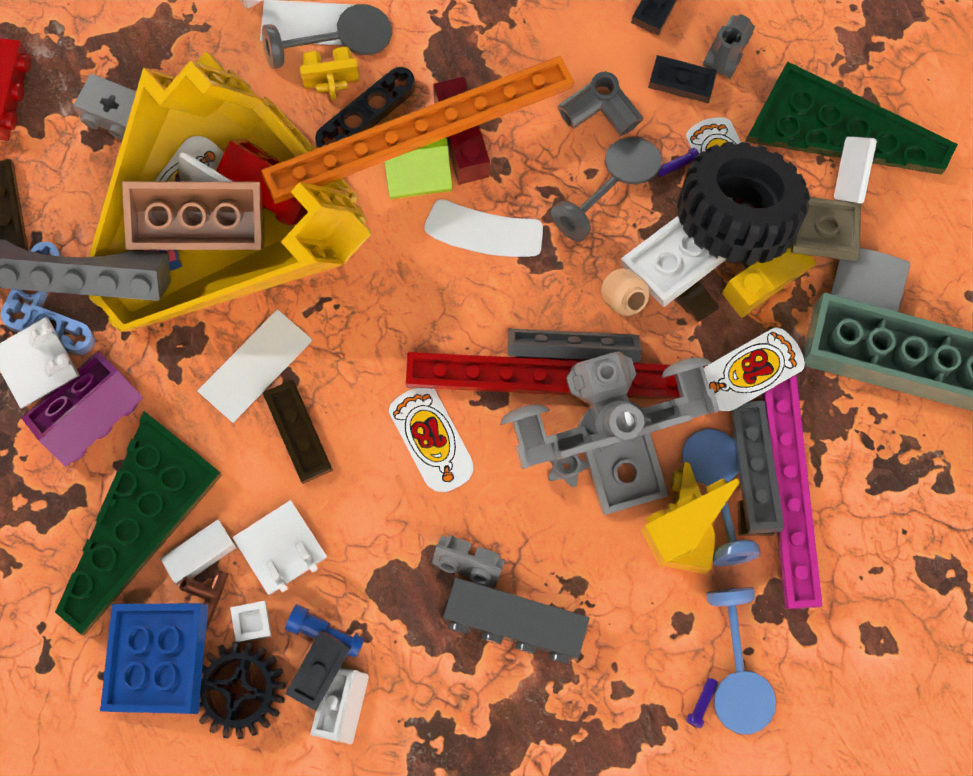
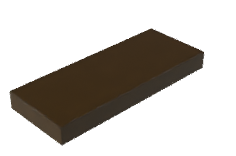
[678,281,719,322]

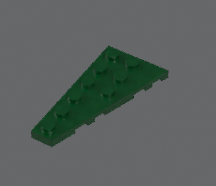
[745,61,958,175]
[55,411,222,636]

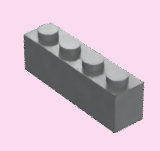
[443,577,590,665]

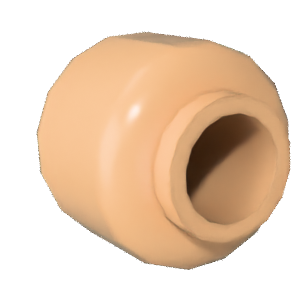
[601,268,650,316]

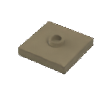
[792,197,861,261]

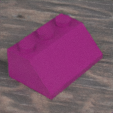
[21,351,143,467]

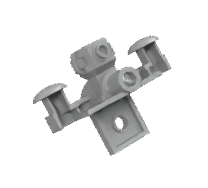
[500,351,720,515]

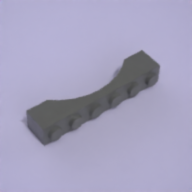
[0,239,171,301]

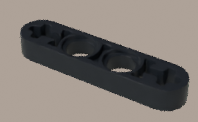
[315,67,415,148]

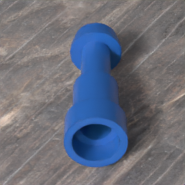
[285,604,365,658]

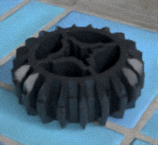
[199,641,287,739]

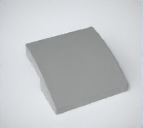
[831,248,911,312]

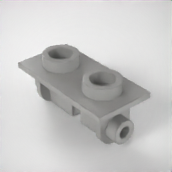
[431,534,506,588]

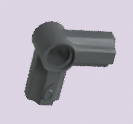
[702,14,755,79]
[558,71,643,136]

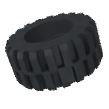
[677,142,810,265]

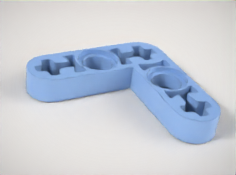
[0,242,95,355]

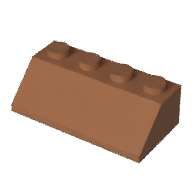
[122,181,265,250]

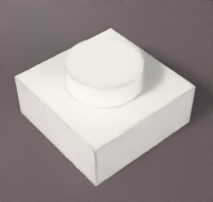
[230,601,272,643]

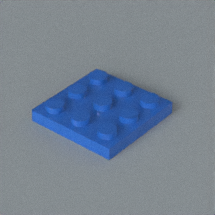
[100,603,208,714]

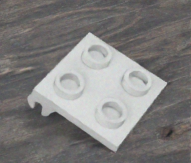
[0,317,80,409]
[232,500,328,595]

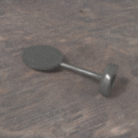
[262,4,392,70]
[551,137,662,242]

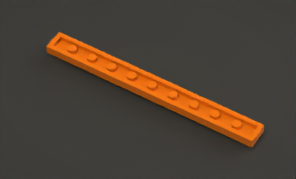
[261,56,574,204]

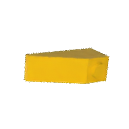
[722,246,817,318]

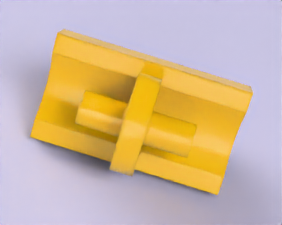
[300,46,359,101]

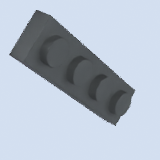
[508,328,642,362]
[730,401,784,534]

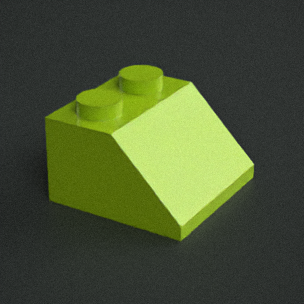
[384,138,452,199]

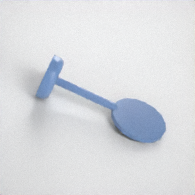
[682,429,760,566]
[706,587,776,735]

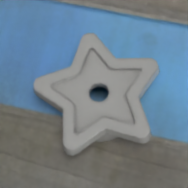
[548,454,588,487]

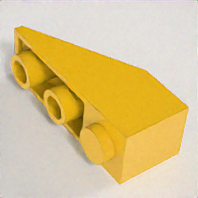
[665,462,716,574]
[640,478,739,568]

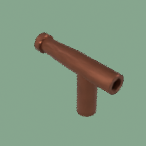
[179,570,229,638]

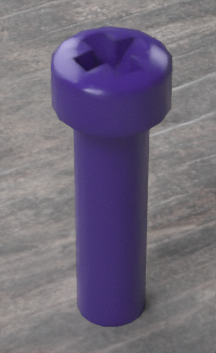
[657,148,699,177]
[686,677,718,728]

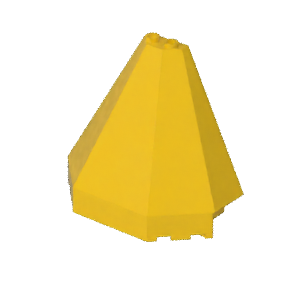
[88,51,372,332]

